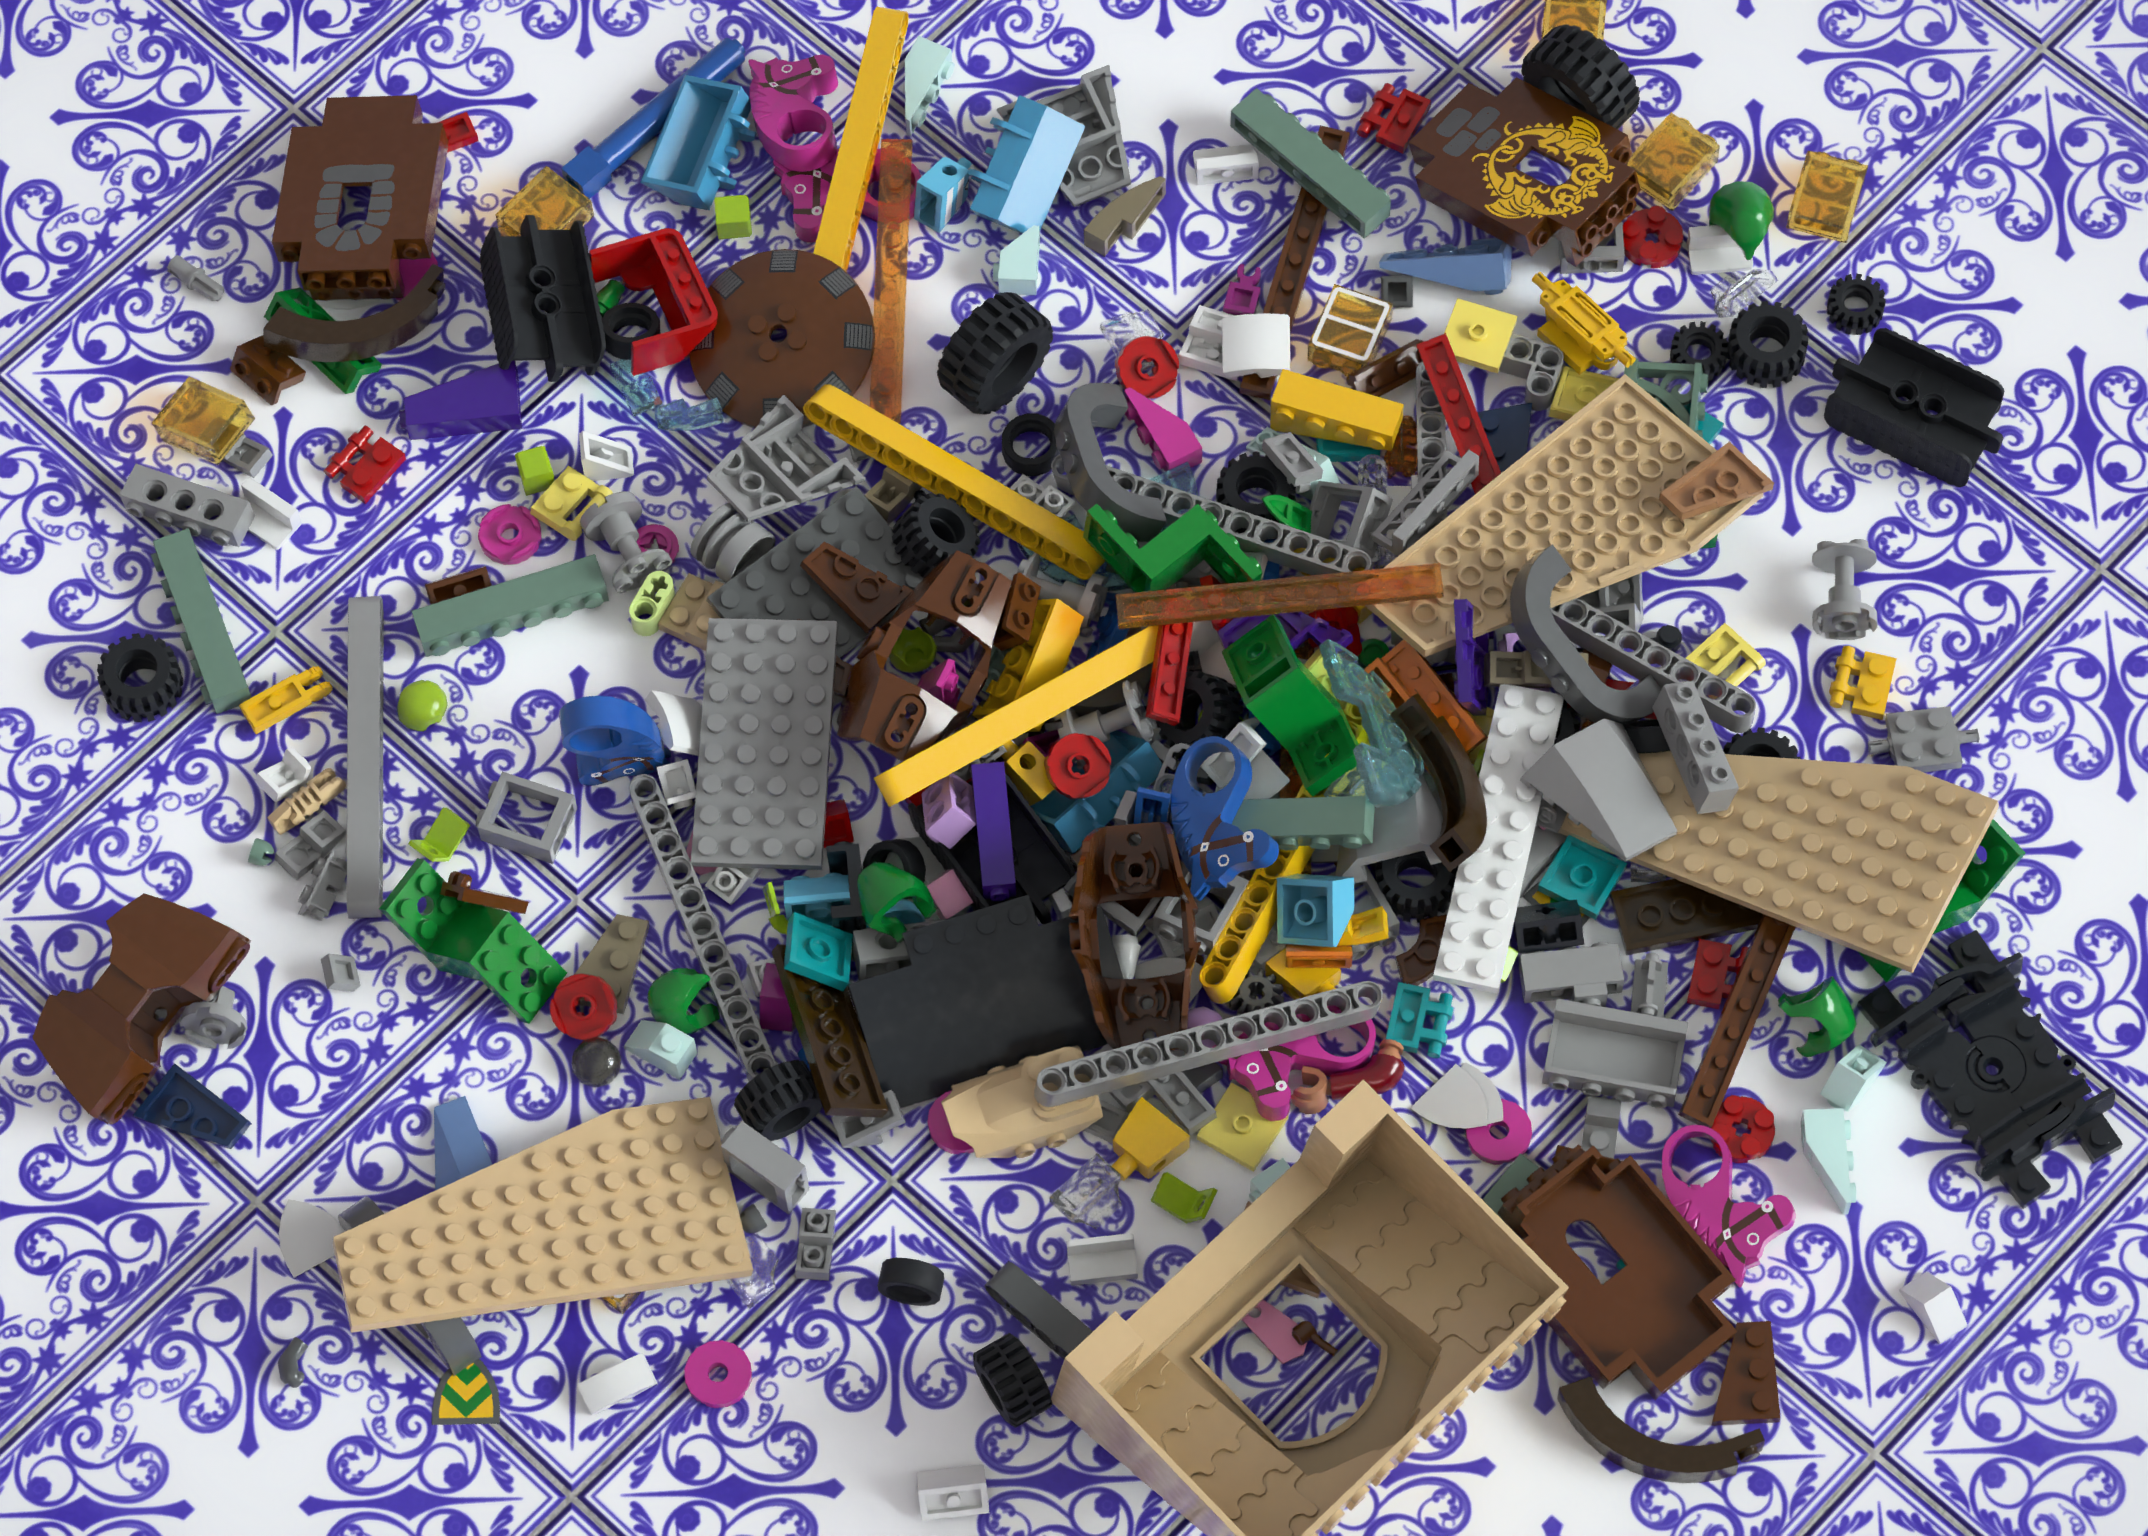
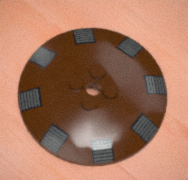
[689,249,875,428]

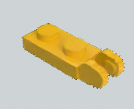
[239,666,333,734]

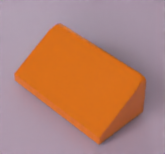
[1286,944,1353,968]

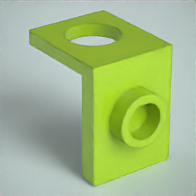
[408,808,470,862]
[1151,1172,1218,1224]

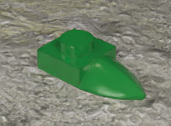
[1262,495,1312,533]

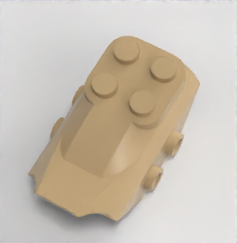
[941,1046,1103,1158]

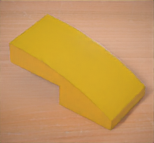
[1337,906,1389,946]

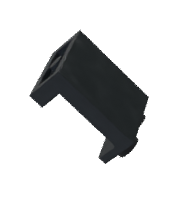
[826,841,866,943]

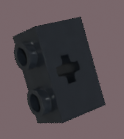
[1514,899,1584,954]

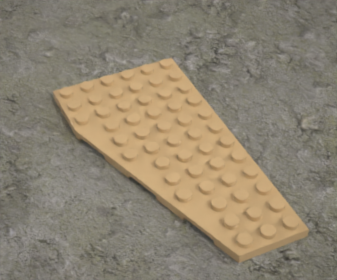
[1355,374,1764,657]
[1558,751,1999,973]
[332,1097,753,1333]

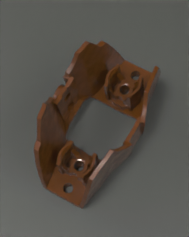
[836,550,1012,762]
[1069,821,1201,1051]
[33,893,252,1124]

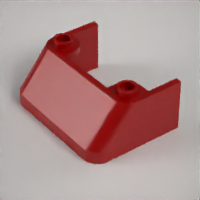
[589,228,718,376]

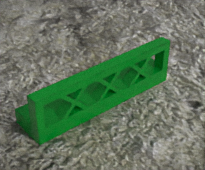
[264,287,382,394]

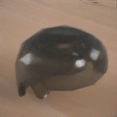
[571,1037,622,1088]

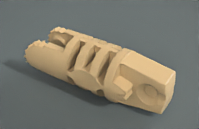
[267,768,347,835]

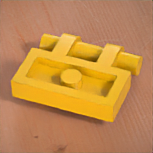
[1829,646,1897,720]

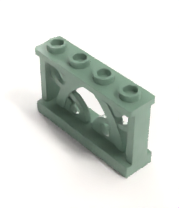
[1624,359,1708,438]

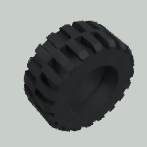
[1521,24,1640,129]
[937,292,1053,415]

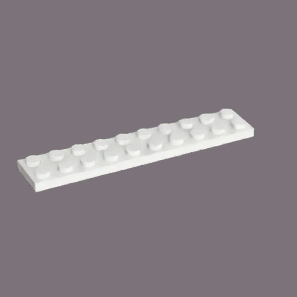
[1433,685,1564,994]

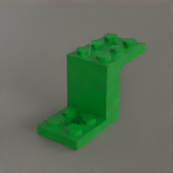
[1083,504,1262,605]
[1222,614,1365,797]
[1857,819,2026,982]
[379,858,567,1024]

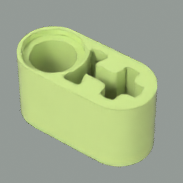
[629,571,675,636]

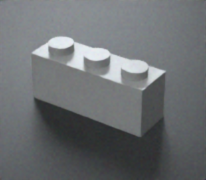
[1518,942,1624,1003]

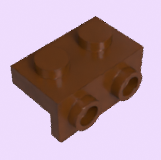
[230,335,306,406]
[993,572,1041,651]

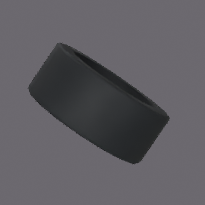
[601,303,661,360]
[1001,413,1060,476]
[1624,719,1670,754]
[863,839,926,900]
[877,1257,944,1306]

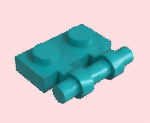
[1386,982,1454,1058]

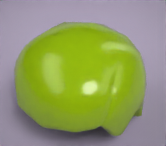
[889,627,937,673]
[397,680,448,731]

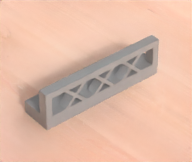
[1371,450,1479,556]

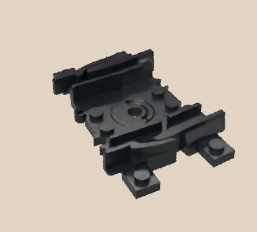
[1857,930,2123,1209]

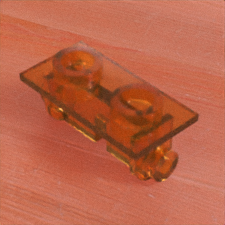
[1384,415,1417,479]

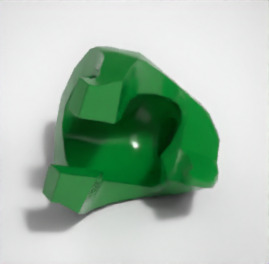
[1709,181,1774,261]
[857,862,937,943]
[647,968,720,1035]
[1778,976,1857,1057]

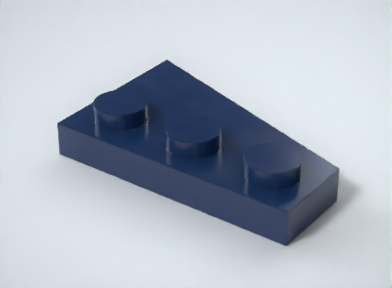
[1477,403,1532,473]
[133,1063,252,1149]

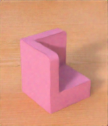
[927,869,974,920]

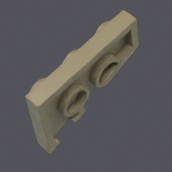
[574,914,650,1014]

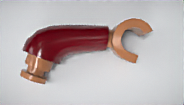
[1291,1039,1405,1114]

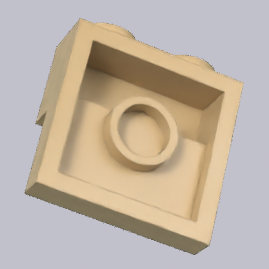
[658,573,724,651]

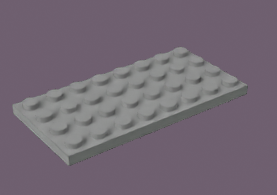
[691,618,838,870]

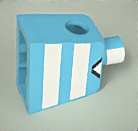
[914,157,974,233]

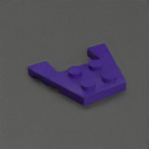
[1217,593,1353,659]
[1454,599,1495,716]

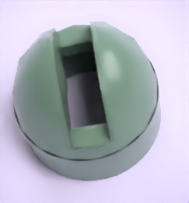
[248,838,274,866]

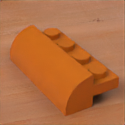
[1354,639,1488,775]

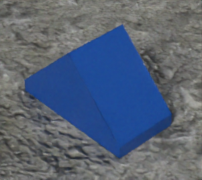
[1134,787,1171,824]

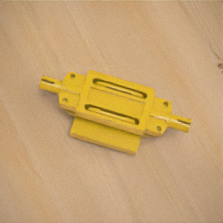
[1532,272,1636,375]

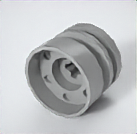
[690,503,776,583]

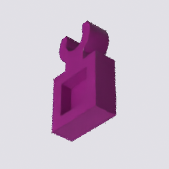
[1223,264,1261,315]

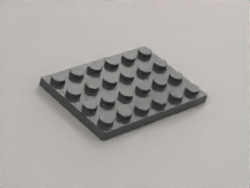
[706,486,924,658]

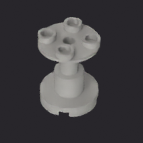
[580,491,672,594]
[1812,539,1877,640]
[1017,553,1108,638]
[1055,680,1157,770]

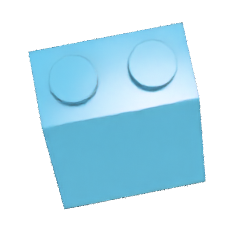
[784,873,851,926]
[1277,874,1354,947]

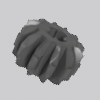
[1229,968,1284,1015]

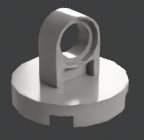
[180,986,248,1049]

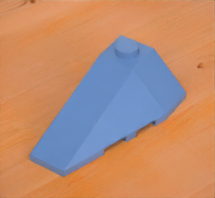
[1379,238,1512,295]
[434,1096,492,1190]

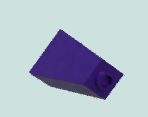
[399,361,522,440]
[971,762,1016,902]

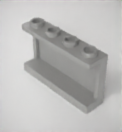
[1542,998,1688,1108]

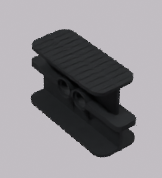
[480,215,606,382]
[1824,328,2005,487]
[908,759,1075,924]

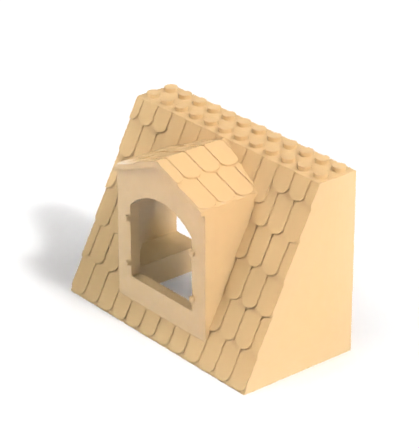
[1051,1079,1569,1536]

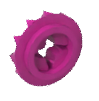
[636,524,679,563]

